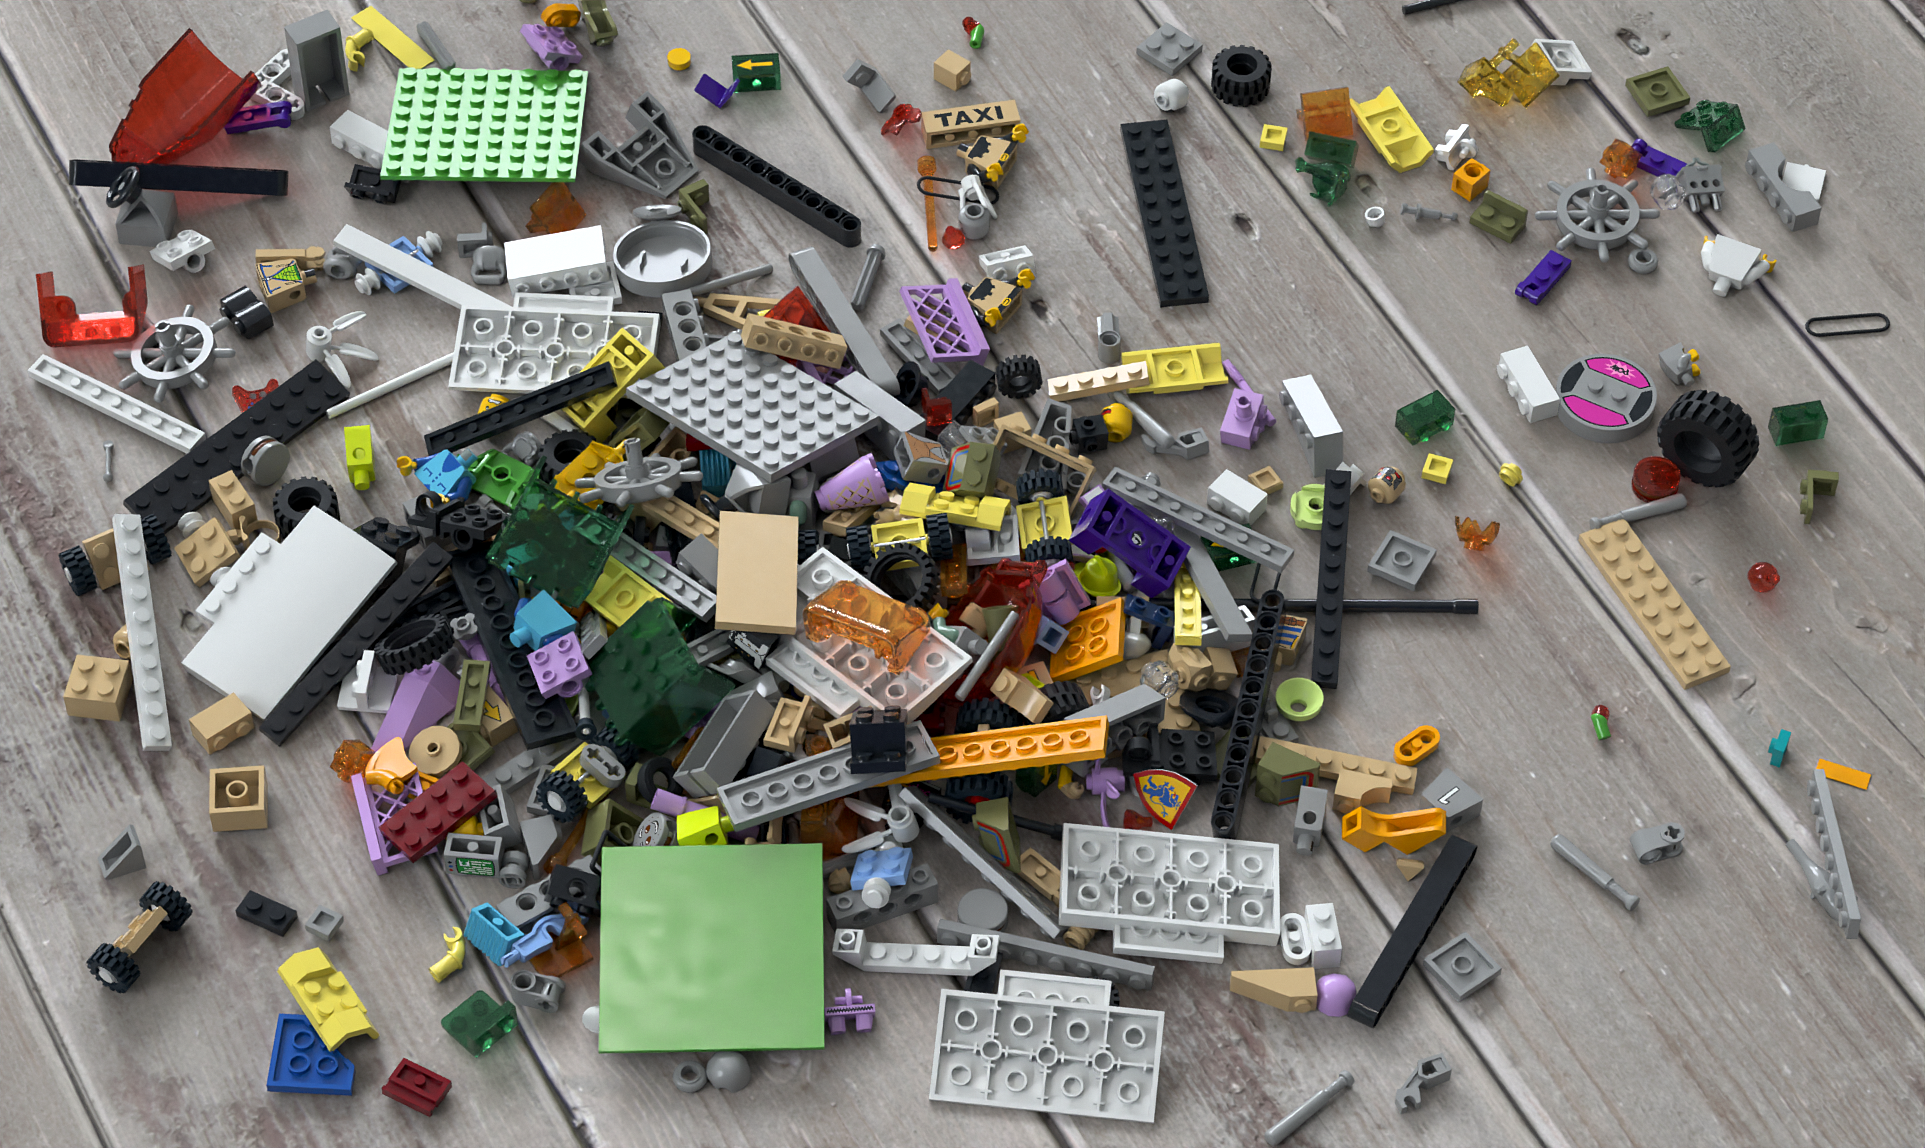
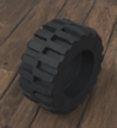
[1657,390,1759,488]

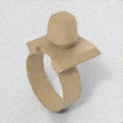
[226,515,281,551]

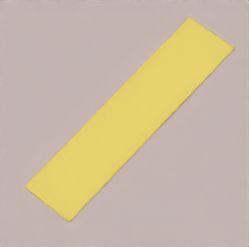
[351,6,434,69]

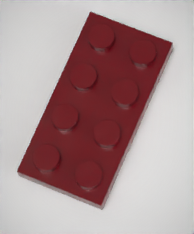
[378,761,497,863]

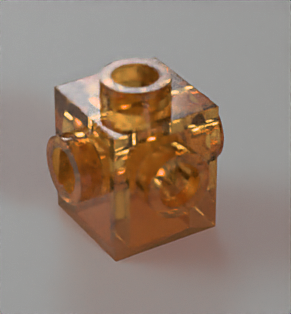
[1600,138,1642,179]
[330,739,376,783]

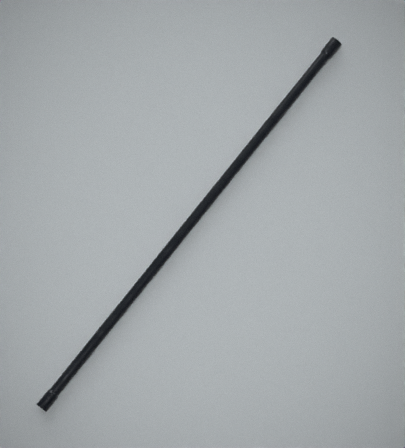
[889,595,1479,614]

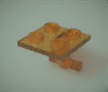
[529,903,594,978]

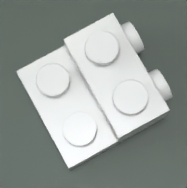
[1527,39,1593,86]

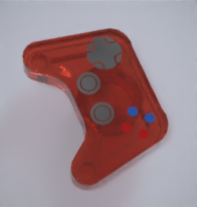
[232,379,279,413]

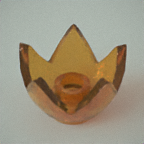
[1455,516,1500,551]

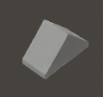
[98,824,146,880]

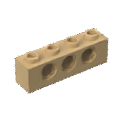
[741,313,847,369]

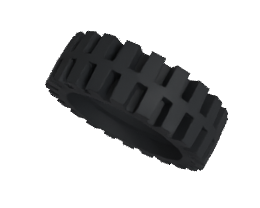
[862,543,941,618]
[374,614,455,676]

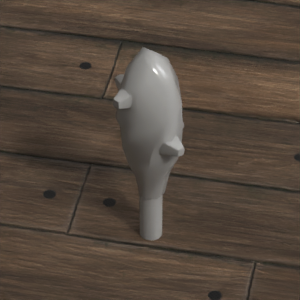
[1786,839,1858,922]

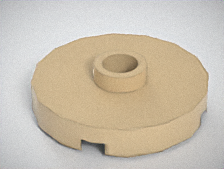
[409,726,463,777]

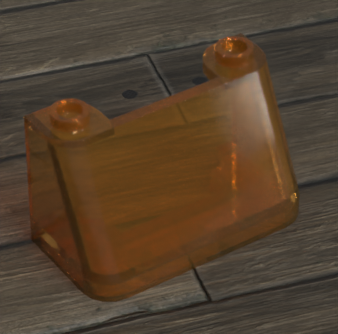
[803,580,930,675]
[801,734,860,861]

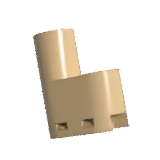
[959,602,987,639]

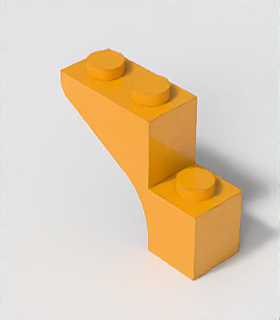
[1342,806,1446,855]

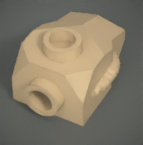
[1168,643,1213,692]

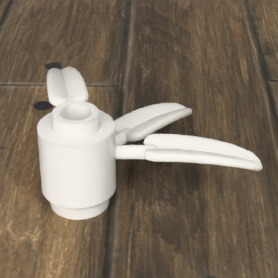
[306,311,379,389]
[842,784,919,853]

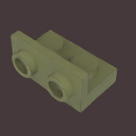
[1469,190,1528,244]

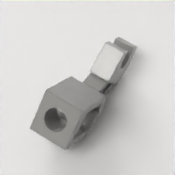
[1141,427,1209,460]
[1395,1053,1452,1114]

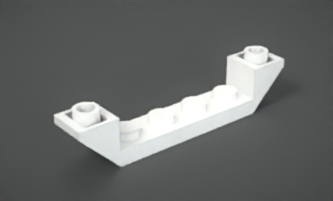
[832,929,1000,976]

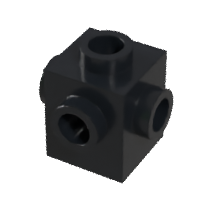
[1069,414,1109,454]

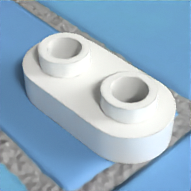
[1279,913,1311,965]

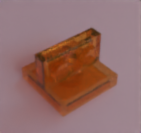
[1296,87,1353,142]

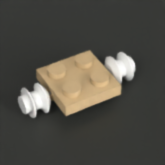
[174,512,240,587]

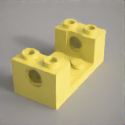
[561,328,665,444]

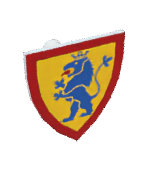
[1133,769,1198,830]

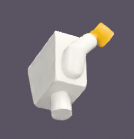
[1701,234,1777,297]

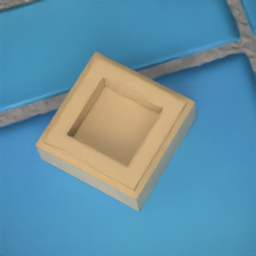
[973,397,999,427]
[1248,466,1283,495]

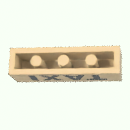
[921,100,1021,149]

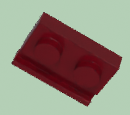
[381,1058,452,1117]

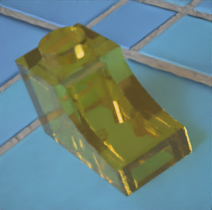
[1457,57,1516,107]

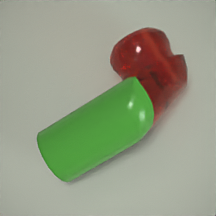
[962,17,984,49]
[1591,705,1611,741]

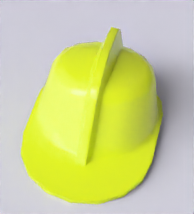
[1073,555,1121,597]

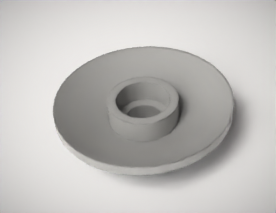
[633,205,682,222]

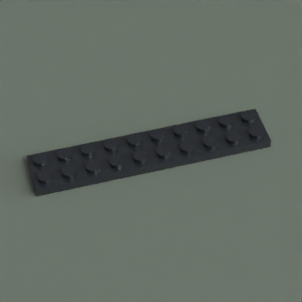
[1120,119,1209,308]
[123,359,350,534]
[447,540,577,751]

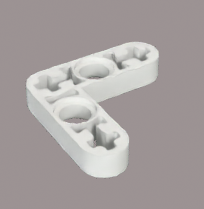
[246,49,305,120]

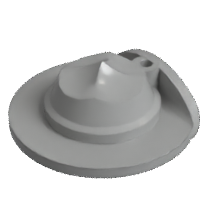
[707,657,761,684]

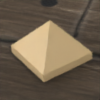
[1396,858,1424,881]

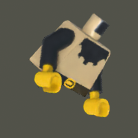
[957,123,1029,190]
[962,269,1035,334]

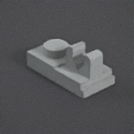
[1250,697,1299,743]

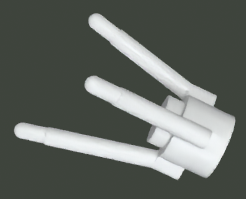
[958,175,997,219]

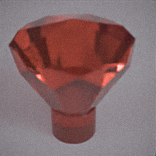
[942,226,965,249]
[1123,809,1153,830]

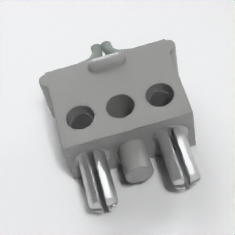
[1675,157,1725,213]

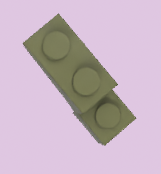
[578,0,618,47]

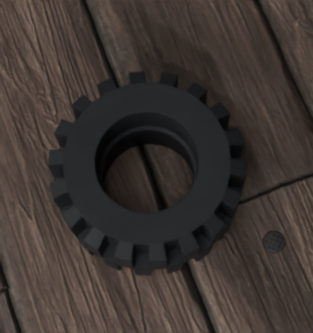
[1211,45,1272,107]
[538,429,599,494]
[273,476,340,539]
[1021,681,1090,726]

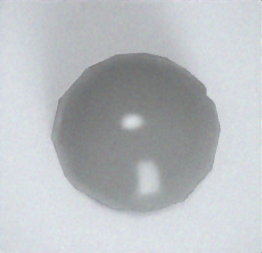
[706,1051,751,1093]

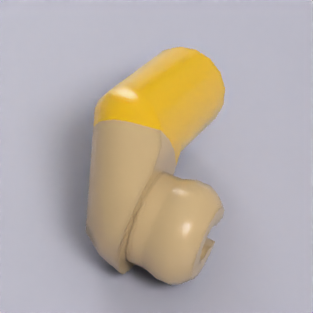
[1058,765,1084,799]

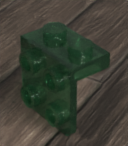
[1674,99,1746,153]
[441,990,518,1058]

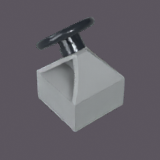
[106,166,178,247]
[700,463,791,521]

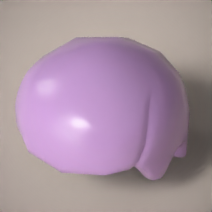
[1316,973,1356,1017]

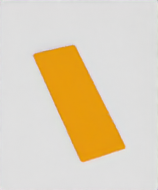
[1816,759,1871,790]

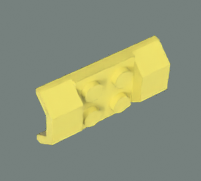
[1347,86,1434,173]
[1121,343,1228,394]
[899,483,1011,531]
[573,555,677,643]
[277,947,379,1051]

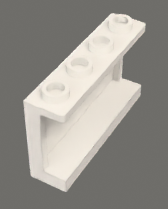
[504,225,609,298]

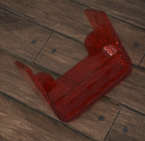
[36,264,148,348]

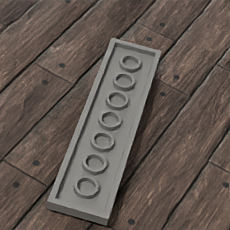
[717,720,940,832]

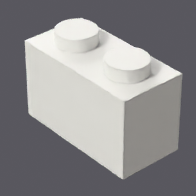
[1207,469,1268,528]
[1304,903,1342,969]

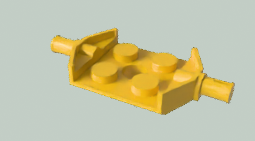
[549,439,627,517]

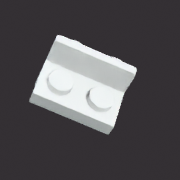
[337,650,398,713]

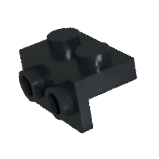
[344,164,401,205]

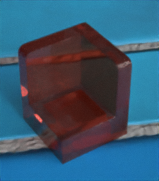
[922,388,952,426]

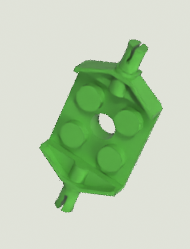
[457,449,552,514]

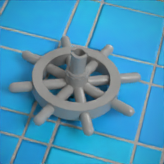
[1535,167,1660,263]
[113,304,236,403]
[575,438,703,507]

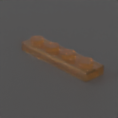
[940,543,968,598]

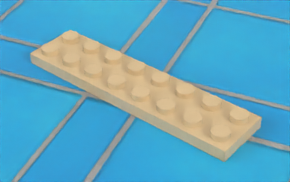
[1578,519,1731,690]

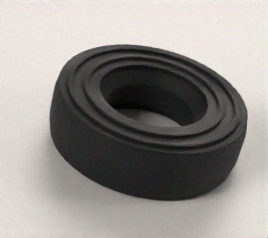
[637,757,684,804]

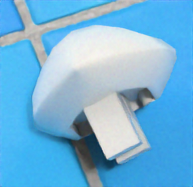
[1123,617,1151,660]

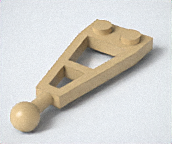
[693,293,808,330]

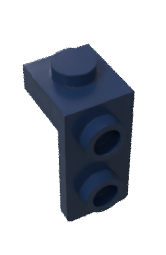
[1123,594,1175,650]

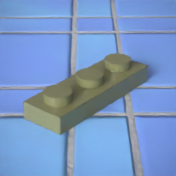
[453,659,491,732]

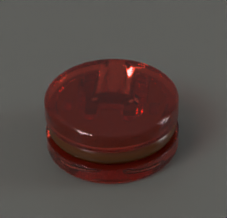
[1631,456,1681,503]

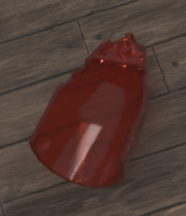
[109,28,261,164]

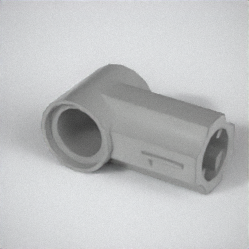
[1097,313,1121,363]

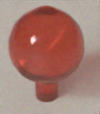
[1747,562,1780,593]

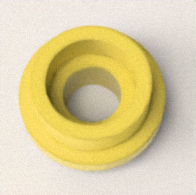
[1499,463,1523,487]

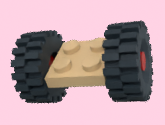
[944,698,1023,824]

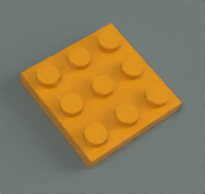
[1049,597,1126,683]

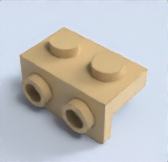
[763,695,815,753]

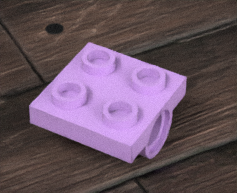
[520,24,583,71]
[1020,559,1091,625]
[527,631,592,699]

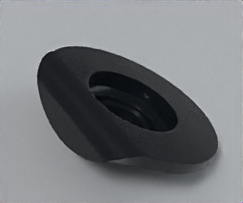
[1179,688,1238,730]

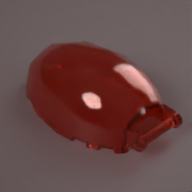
[937,558,1048,709]

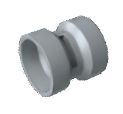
[498,851,530,889]

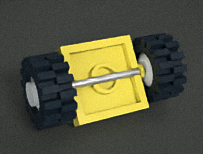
[1016,469,1074,575]
[846,512,954,573]
[536,725,639,823]

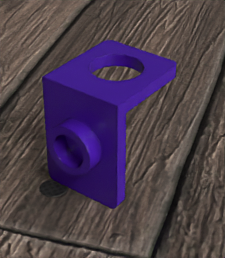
[694,74,740,108]

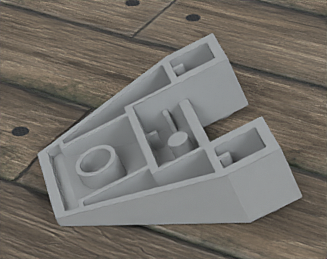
[578,91,699,199]

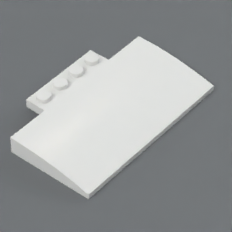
[448,292,661,399]
[181,506,397,721]
[765,547,973,724]
[1059,823,1280,964]
[929,969,1165,1124]

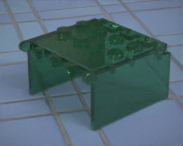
[485,455,635,609]
[585,597,736,757]

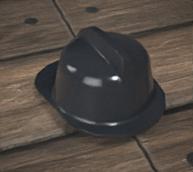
[894,361,929,407]

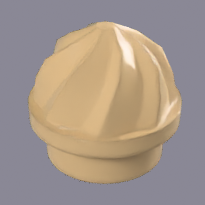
[828,867,852,894]

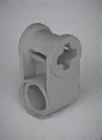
[1630,822,1685,865]
[511,970,566,1013]

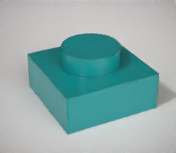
[1768,729,1791,768]

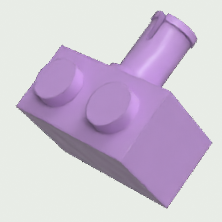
[1220,388,1267,450]

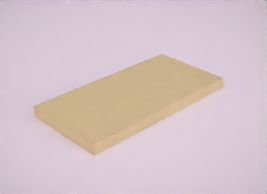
[715,511,798,635]

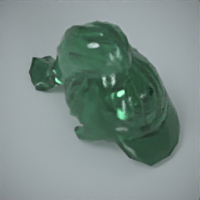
[1295,156,1351,207]

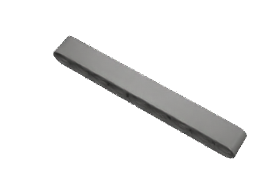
[788,246,900,397]

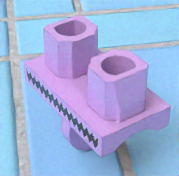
[824,988,875,1035]

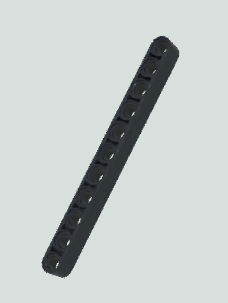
[1211,589,1286,840]

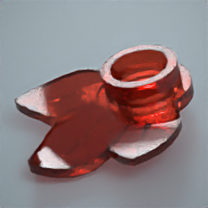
[881,104,922,136]

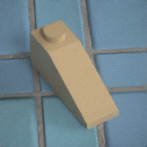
[1229,967,1318,1013]

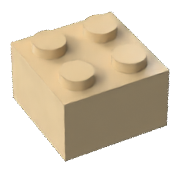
[63,655,133,722]
[209,765,268,832]

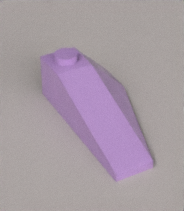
[371,661,460,754]

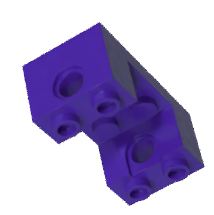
[1068,489,1191,598]

